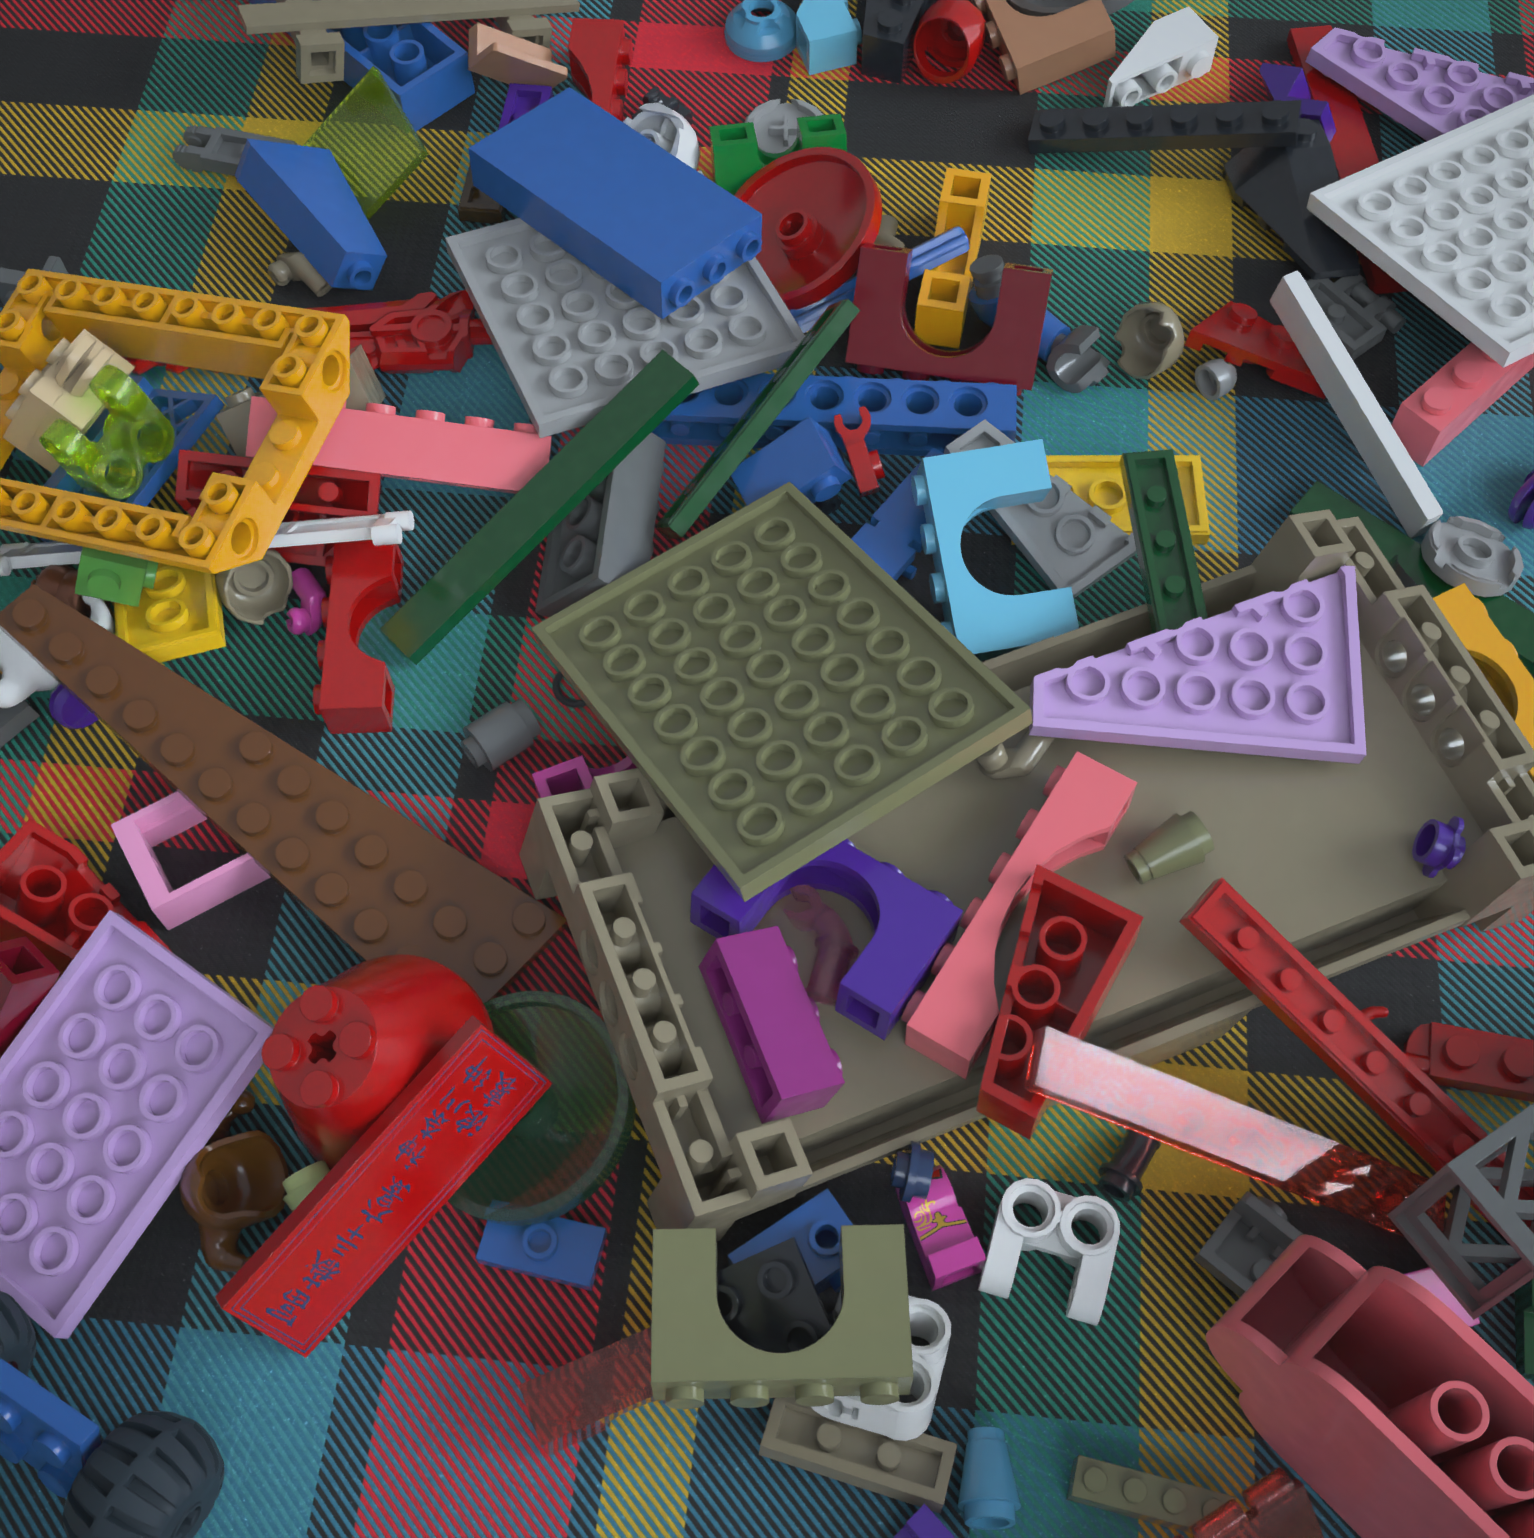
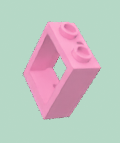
[111,791,270,931]

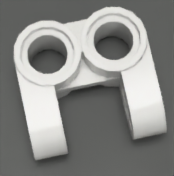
[978,1178,1120,1326]
[810,1289,951,1441]

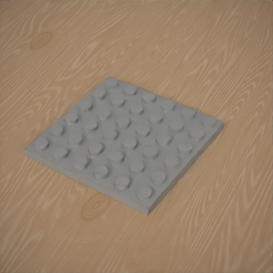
[445,170,805,438]

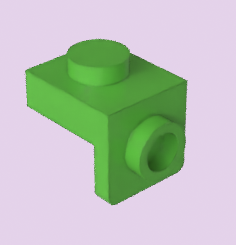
[74,547,158,607]

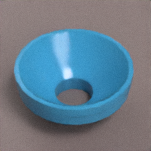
[724,0,796,62]

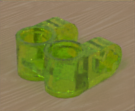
[39,364,175,499]

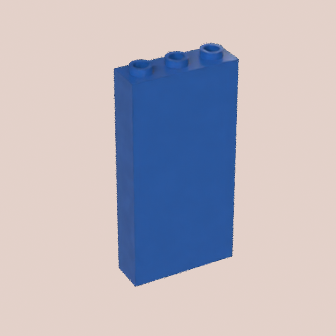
[468,87,762,319]

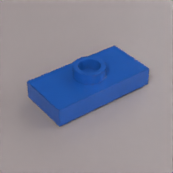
[475,1201,608,1291]

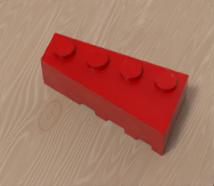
[976,864,1144,1140]

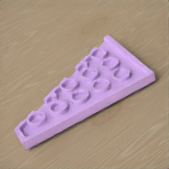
[1305,27,1534,141]
[1029,565,1366,764]

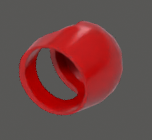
[913,0,986,84]

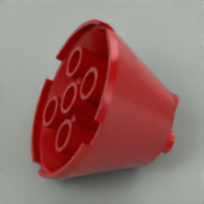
[261,954,494,1170]

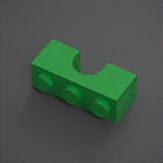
[709,114,847,195]

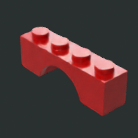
[313,540,404,734]

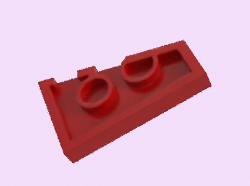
[1184,301,1326,399]

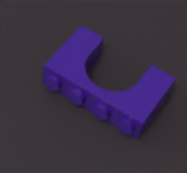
[690,839,963,1041]

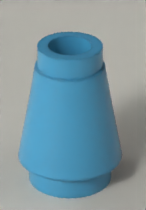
[958,1427,1021,1530]

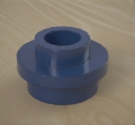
[890,1141,934,1203]

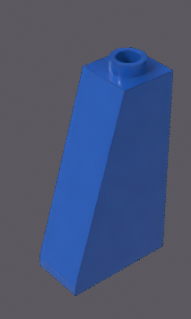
[235,138,387,291]

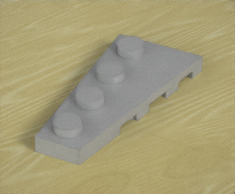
[944,419,1137,598]

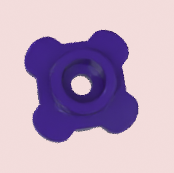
[1412,816,1466,878]

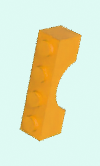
[915,167,991,349]
[1433,583,1534,782]

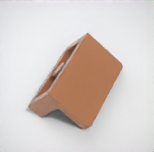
[468,22,568,88]

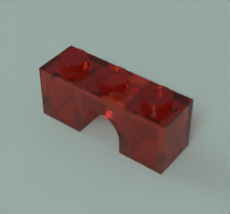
[519,1326,665,1455]

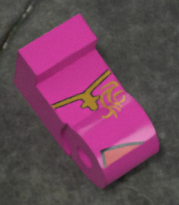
[896,1165,987,1291]

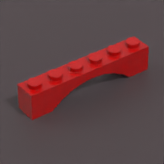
[568,18,633,122]

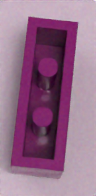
[698,926,845,1124]

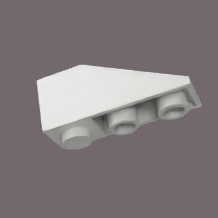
[1103,6,1219,107]

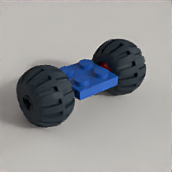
[0,1291,224,1538]

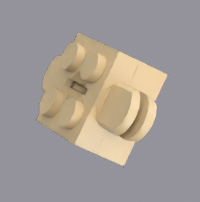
[3,329,135,474]

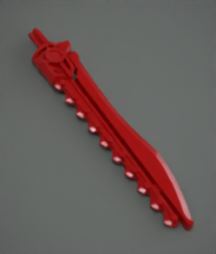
[121,289,493,375]

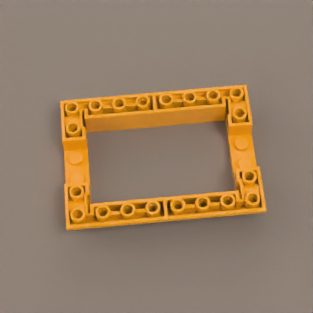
[0,268,350,574]

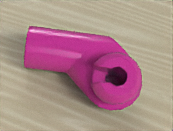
[286,568,327,636]

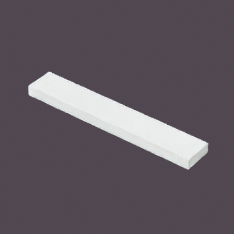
[1270,270,1443,539]

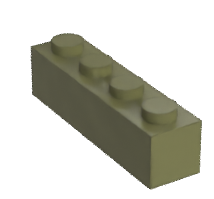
[1066,1455,1236,1538]

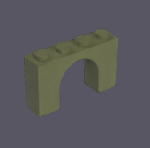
[651,1224,914,1409]

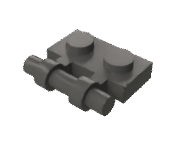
[1306,274,1406,360]

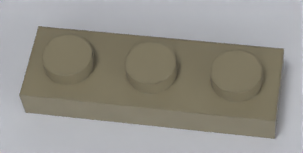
[759,1397,958,1513]

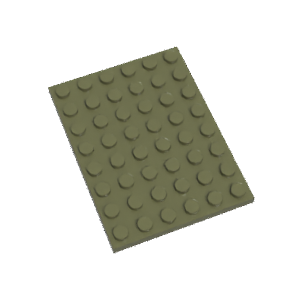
[531,482,1033,902]

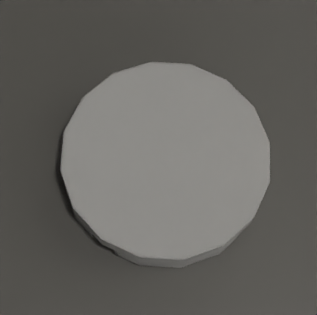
[1421,516,1524,597]

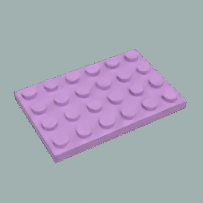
[0,910,274,1339]

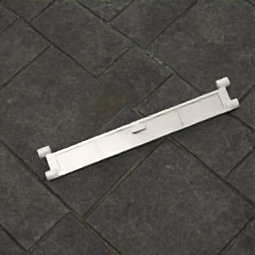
[0,510,414,576]

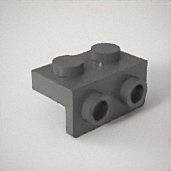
[1193,1191,1304,1297]

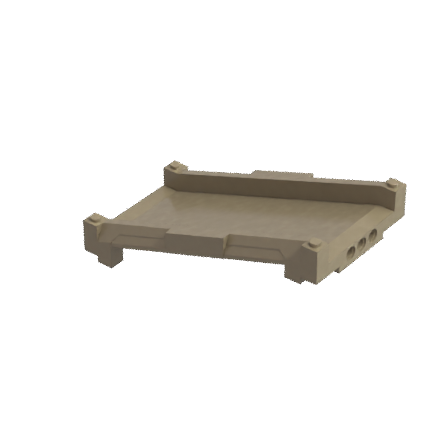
[519,509,1534,1242]

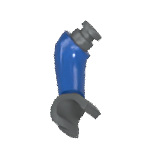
[968,255,1110,393]

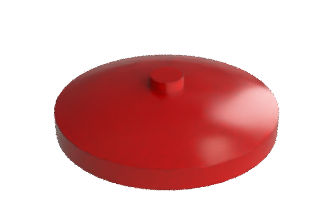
[734,147,882,310]

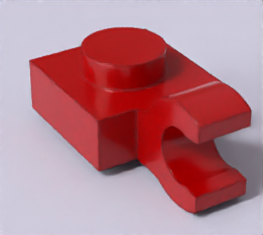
[834,406,885,498]

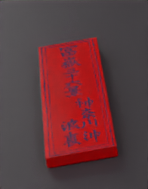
[215,1015,553,1358]

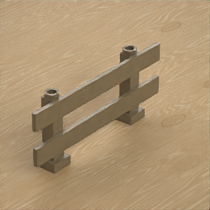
[237,0,580,84]

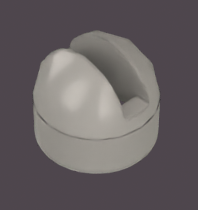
[1195,358,1237,400]

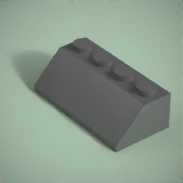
[535,432,666,617]

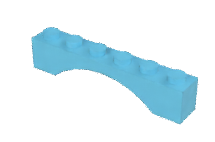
[796,0,862,75]

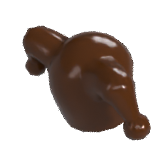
[179,1090,289,1273]

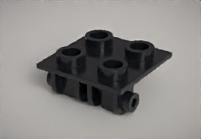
[717,1237,839,1353]

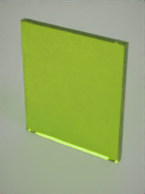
[303,66,429,220]

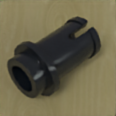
[1098,1123,1162,1202]

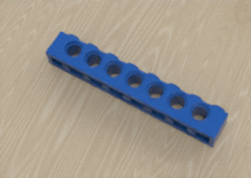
[652,373,1017,456]

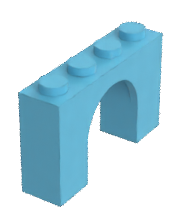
[911,439,1079,661]

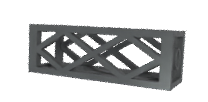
[1387,1103,1534,1320]

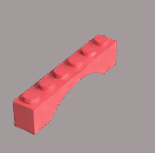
[901,751,1137,1079]

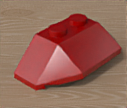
[175,449,382,566]

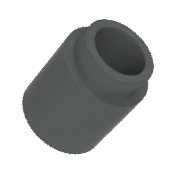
[460,699,542,771]

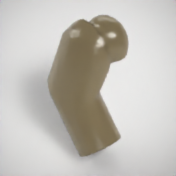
[268,252,332,297]

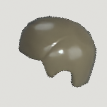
[1114,302,1184,380]
[215,548,293,625]

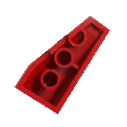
[0,819,173,977]

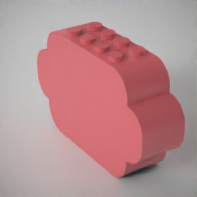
[1206,1235,1534,1538]

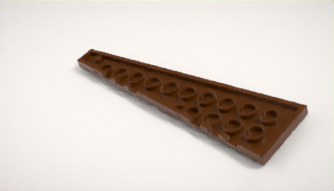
[0,584,568,1009]

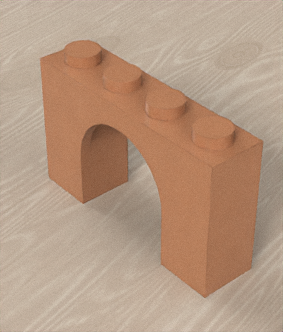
[971,0,1116,95]

